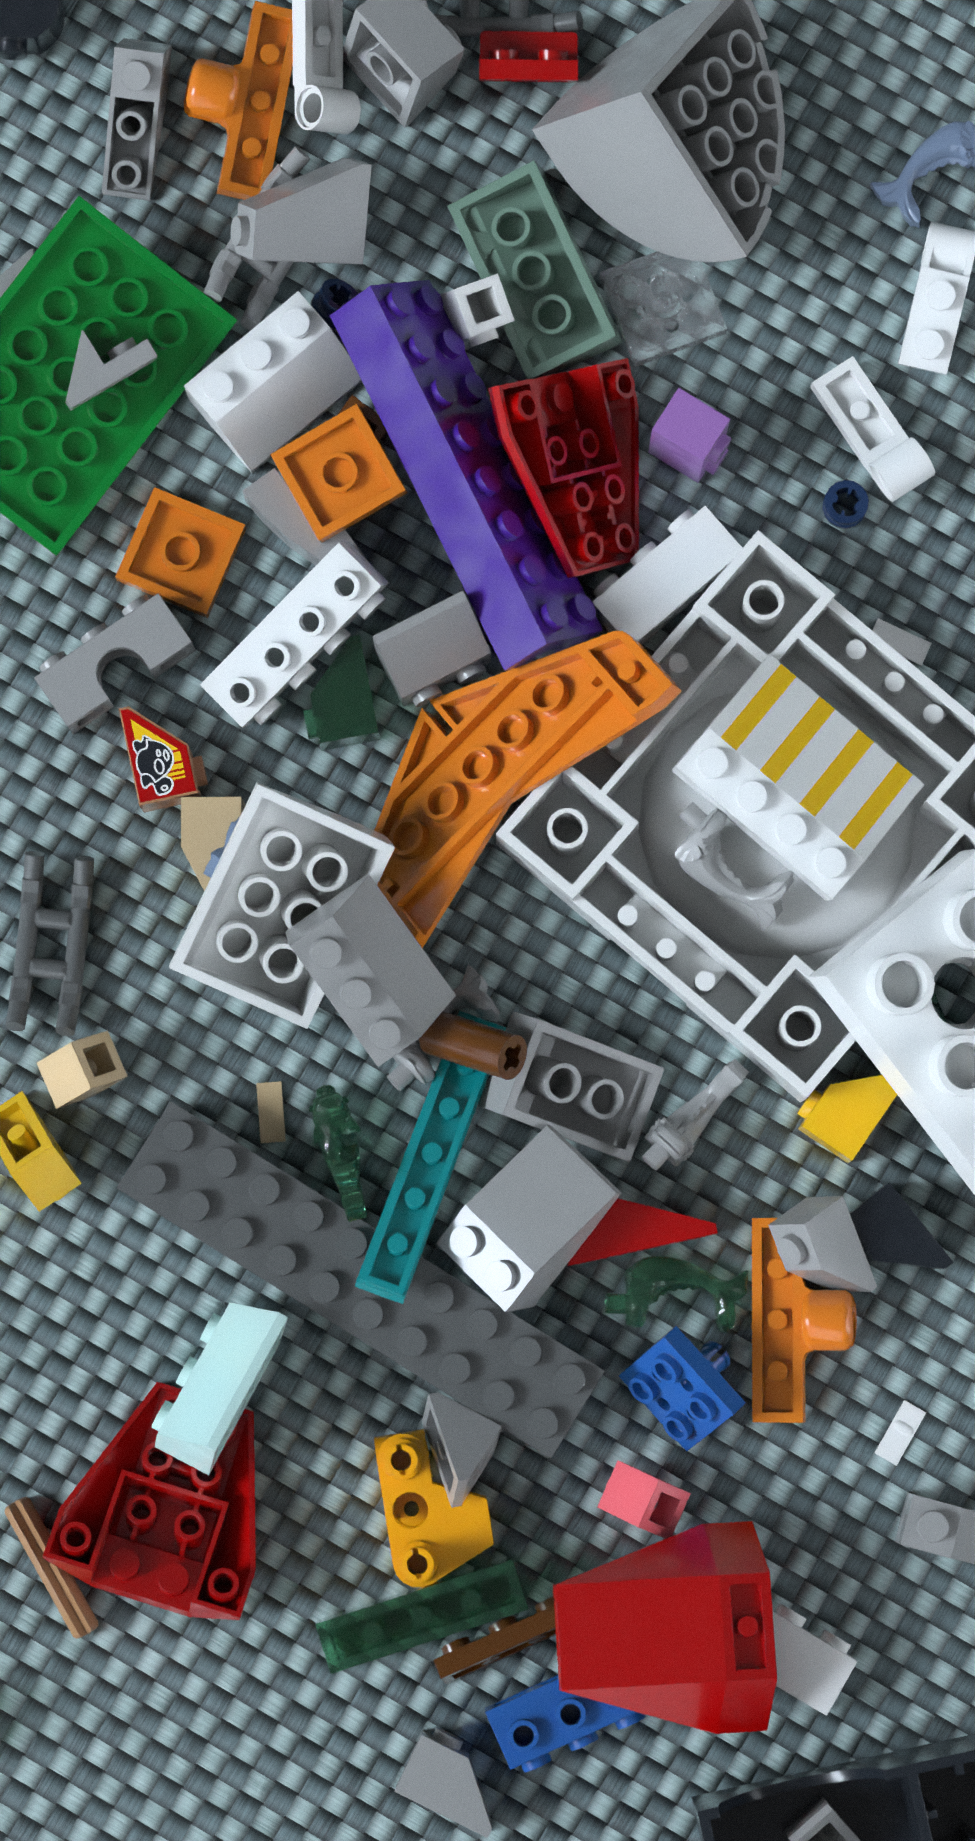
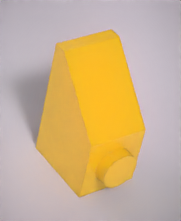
[797,1075,897,1163]
[0,1091,82,1212]

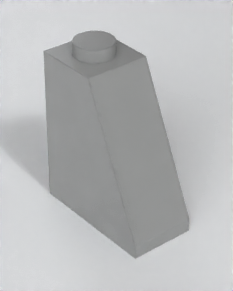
[231,158,372,264]

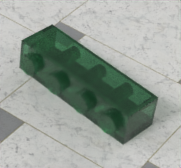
[315,1556,528,1674]

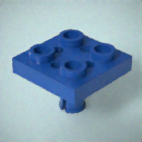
[619,1326,746,1451]

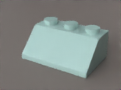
[152,1303,288,1475]

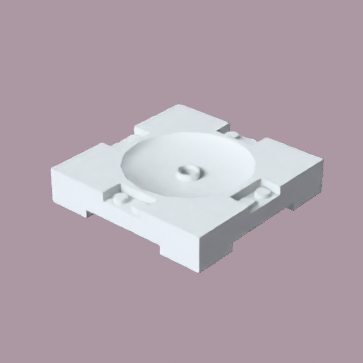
[496,530,975,1103]

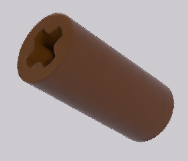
[419,1011,527,1080]

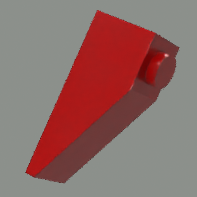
[567,1198,718,1267]

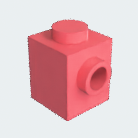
[597,1460,691,1538]

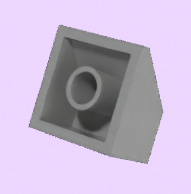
[343,0,465,128]
[373,590,491,707]

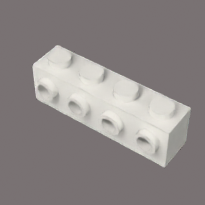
[200,541,389,728]

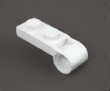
[292,0,361,135]
[898,221,975,375]
[810,356,935,502]

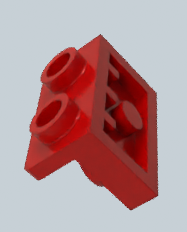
[479,31,578,83]

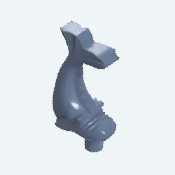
[870,121,975,228]

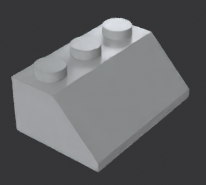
[285,873,456,1067]

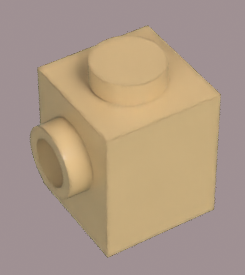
[37,1030,128,1109]

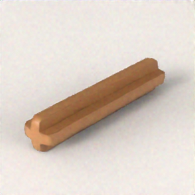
[5,1497,98,1639]

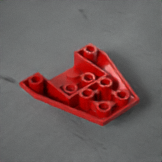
[488,358,639,578]
[43,1382,256,1620]
[553,1521,777,1734]

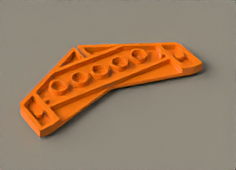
[374,631,682,948]

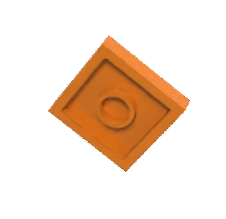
[270,404,408,543]
[115,487,247,618]

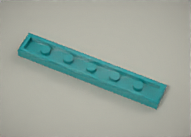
[355,1010,506,1304]

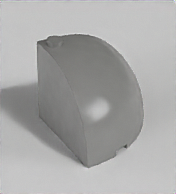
[532,0,785,262]

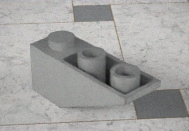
[102,38,172,201]

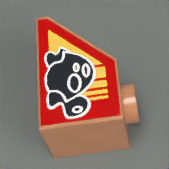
[119,706,208,813]

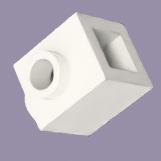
[440,273,515,347]

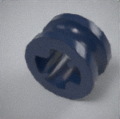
[311,279,358,329]
[822,480,869,529]

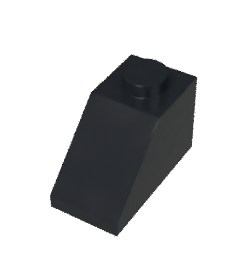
[849,1182,954,1270]

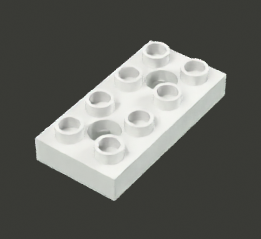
[808,849,975,1195]

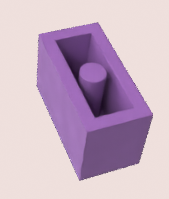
[648,388,732,483]

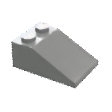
[478,1011,665,1162]
[436,1125,621,1312]

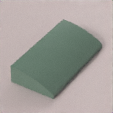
[447,160,623,379]

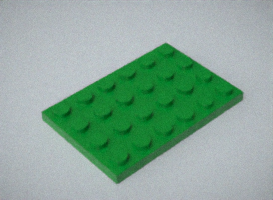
[0,196,237,557]

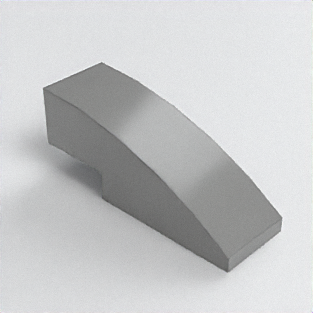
[242,468,368,566]

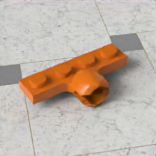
[184,1,293,200]
[752,1218,857,1423]

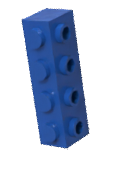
[485,1675,646,1773]

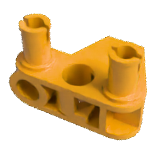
[374,1429,494,1588]

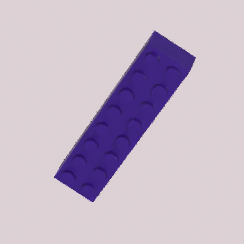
[330,280,603,671]

